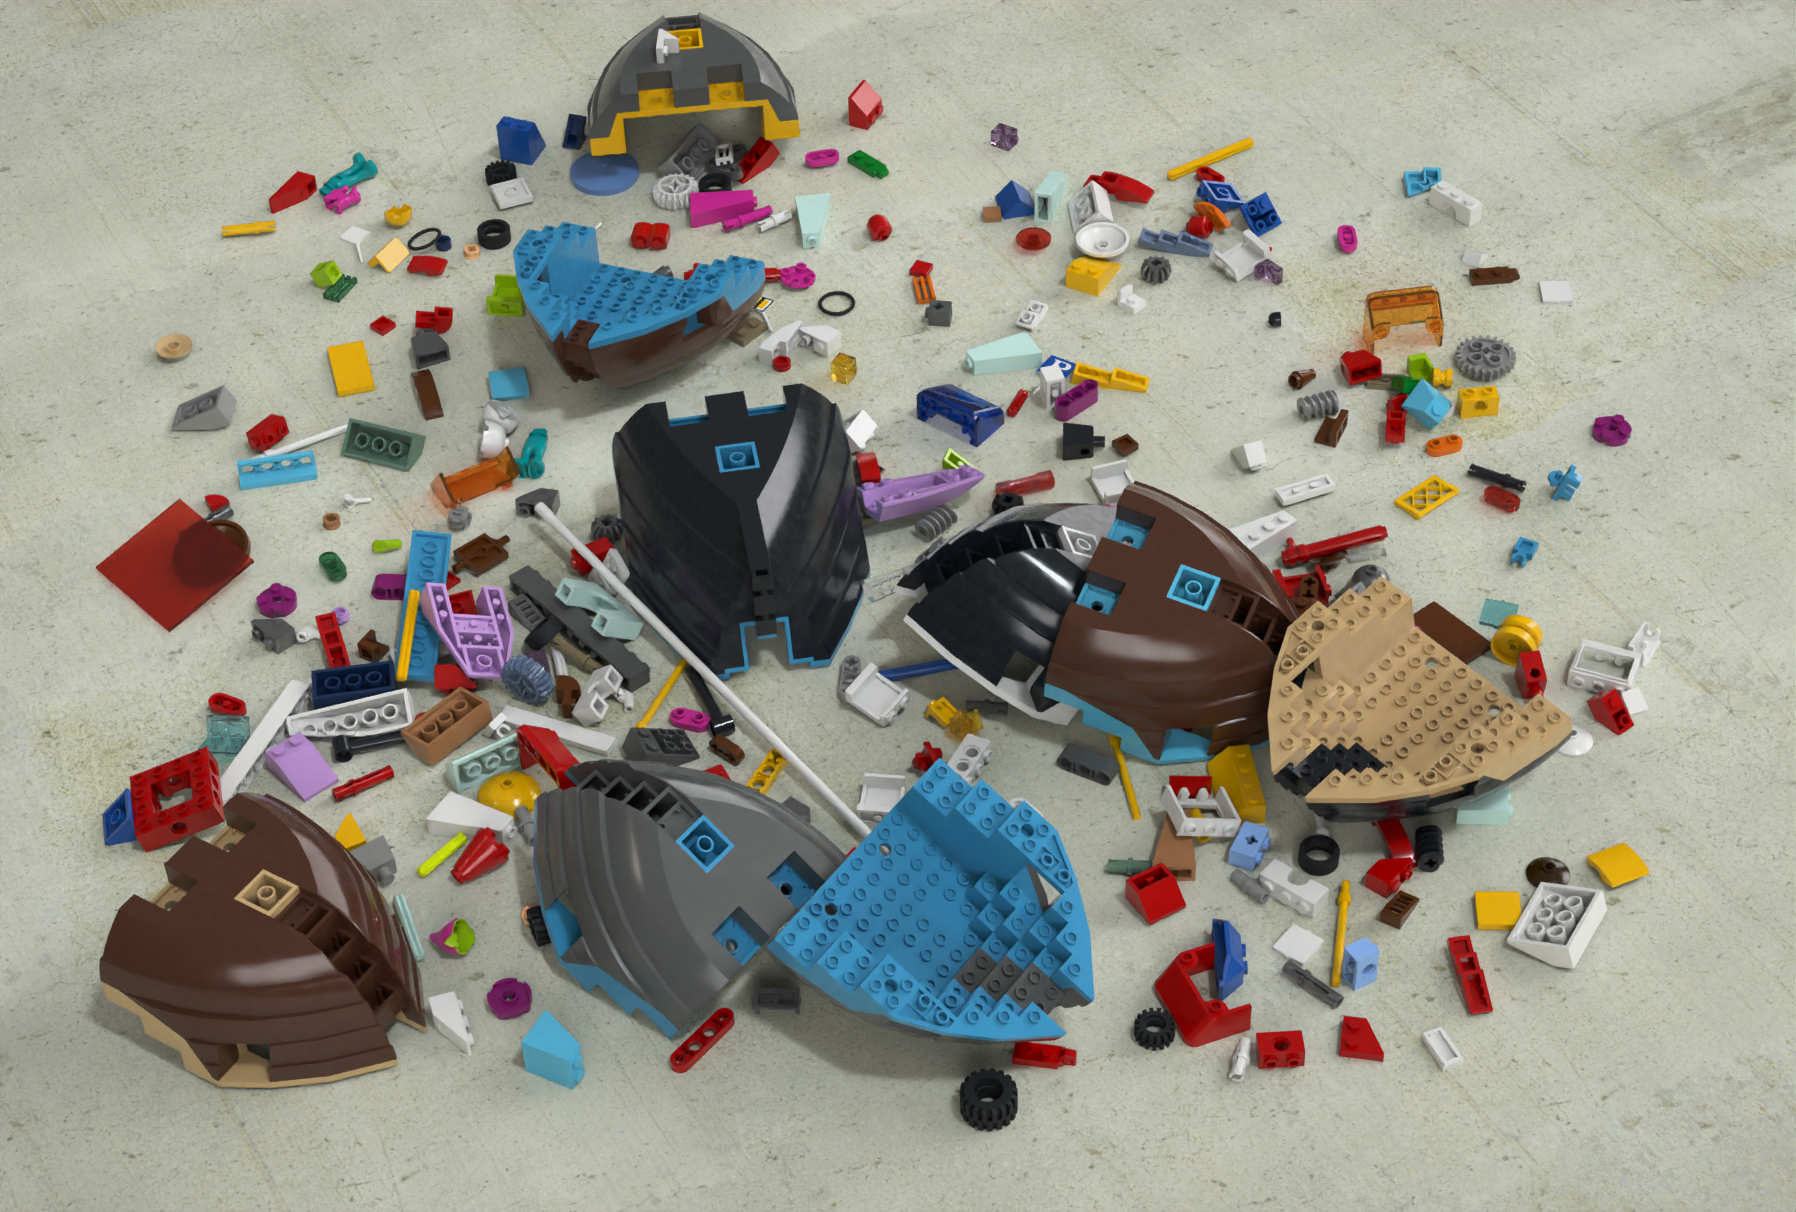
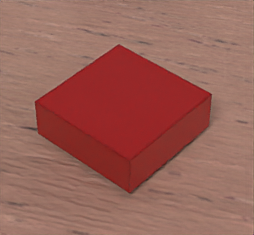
[910,260,933,279]
[370,316,396,336]

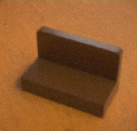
[1314,409,1349,448]

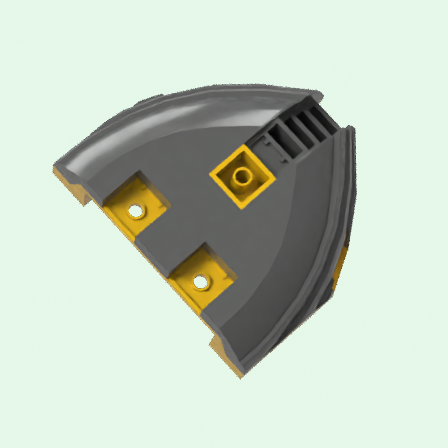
[587,12,800,156]

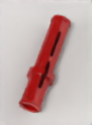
[331,765,395,801]

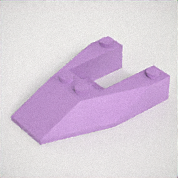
[419,583,514,679]

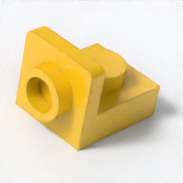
[924,696,960,729]

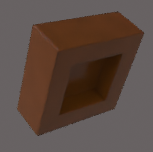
[1112,434,1139,456]

